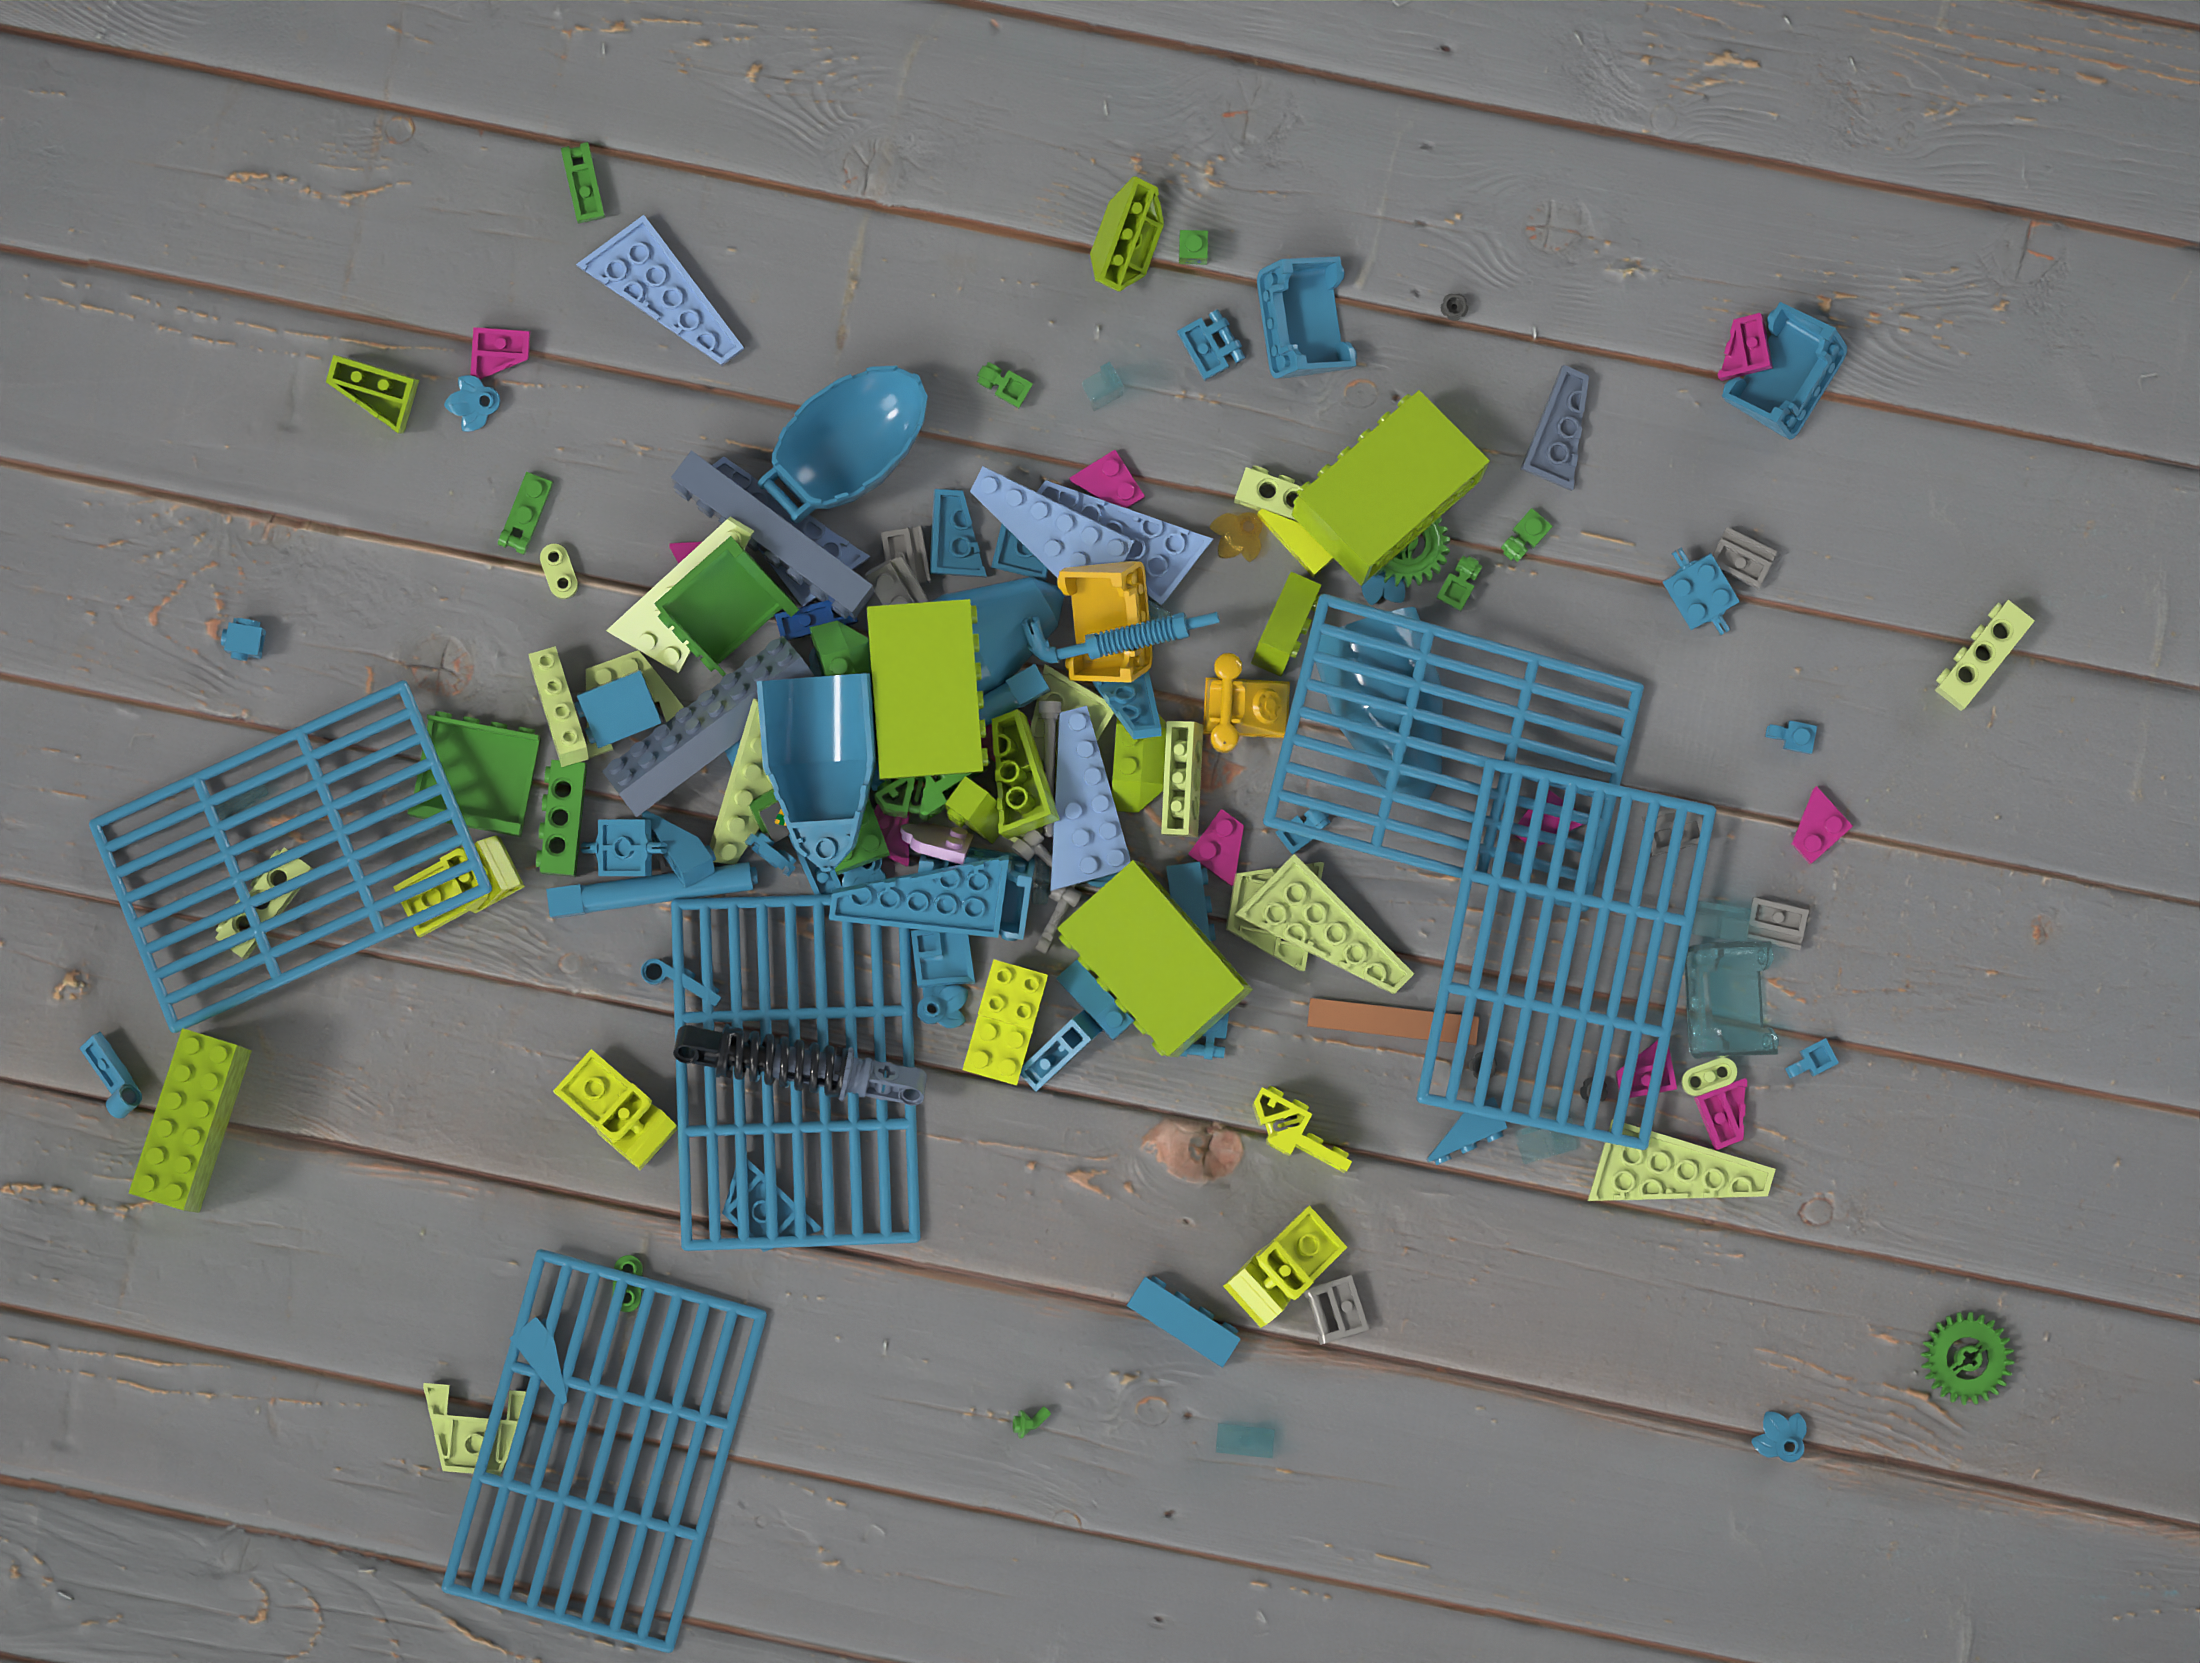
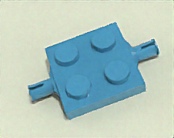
[1662,547,1740,635]
[581,819,667,876]

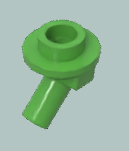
[1013,1406,1051,1439]

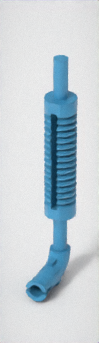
[1021,612,1220,663]

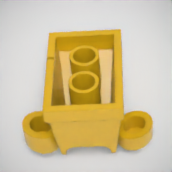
[1203,653,1290,753]

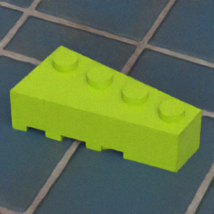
[992,709,1060,839]

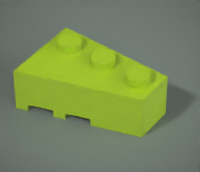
[326,355,419,434]
[1250,572,1321,677]
[945,776,1000,845]

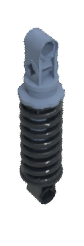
[673,1024,927,1106]

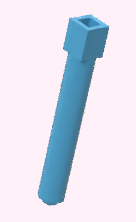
[871,664,1051,791]
[546,862,758,919]

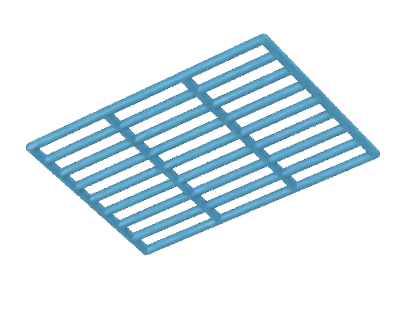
[1263,594,1644,912]
[89,680,492,1033]
[1416,758,1716,1150]
[671,894,921,1251]
[441,1249,767,1653]

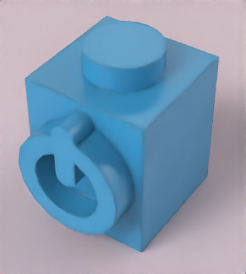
[221,618,266,661]

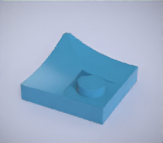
[911,930,976,988]

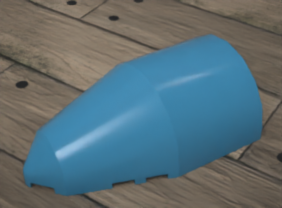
[930,577,1065,695]
[1315,607,1443,799]
[757,673,878,872]

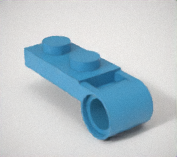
[641,959,722,1008]
[79,1032,142,1119]

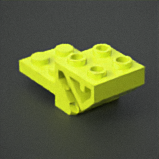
[393,835,525,938]
[962,959,1048,1086]
[553,1049,678,1171]
[1252,1085,1352,1173]
[1223,1205,1348,1328]

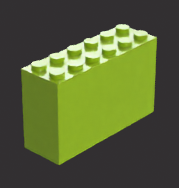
[1291,390,1490,586]
[867,599,988,780]
[1057,860,1253,1058]
[128,1028,252,1213]

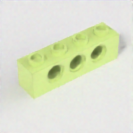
[1234,466,1301,523]
[1935,600,2035,711]
[528,646,589,767]
[1161,721,1204,837]
[215,847,313,959]

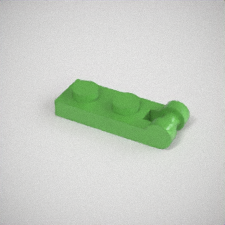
[561,142,605,224]
[498,472,553,555]

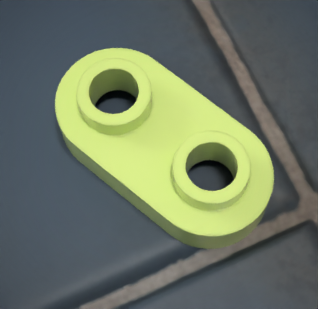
[540,544,578,599]
[1681,1058,1737,1096]

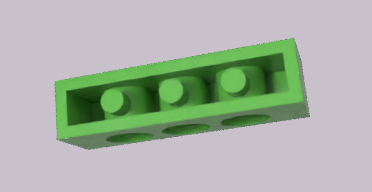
[536,759,588,877]

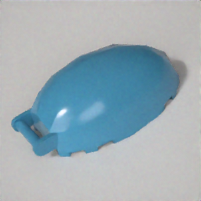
[757,366,928,524]

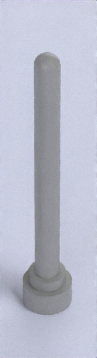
[1039,701,1061,838]

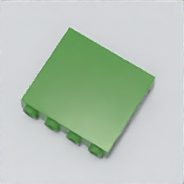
[654,536,799,677]
[407,711,541,837]

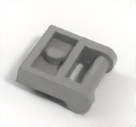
[1304,1275,1369,1345]

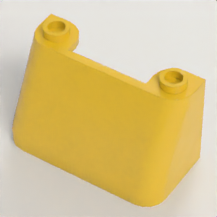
[1057,561,1153,682]

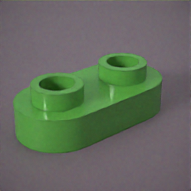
[612,1255,643,1312]

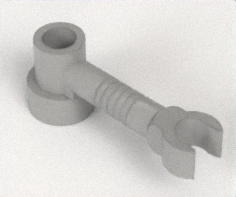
[1011,829,1077,888]
[1034,886,1082,954]

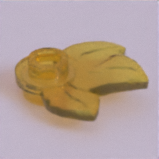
[1210,512,1262,562]

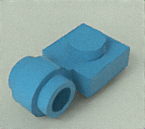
[1275,809,1331,855]

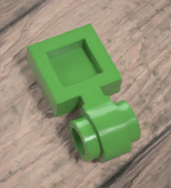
[977,362,1033,409]
[1501,508,1553,562]
[1436,556,1483,612]

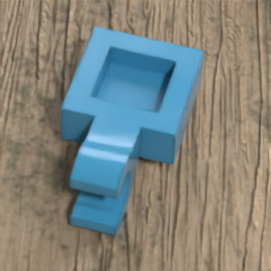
[1765,721,1817,754]
[1785,1038,1839,1078]

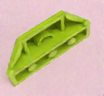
[1090,176,1164,292]
[1112,714,1167,813]

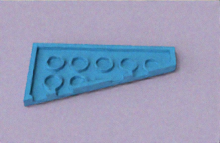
[829,855,1009,938]

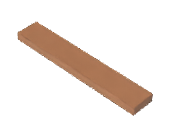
[1307,998,1479,1046]

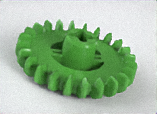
[1374,517,1450,588]
[1920,1312,2015,1405]

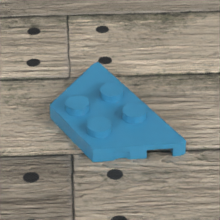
[722,1159,822,1252]

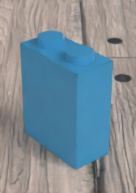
[574,669,662,748]

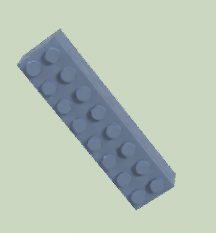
[671,450,875,620]
[602,635,815,817]

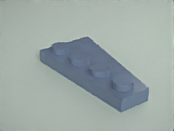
[1520,365,1589,491]

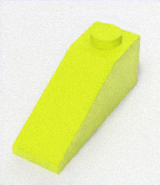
[1257,509,1334,578]

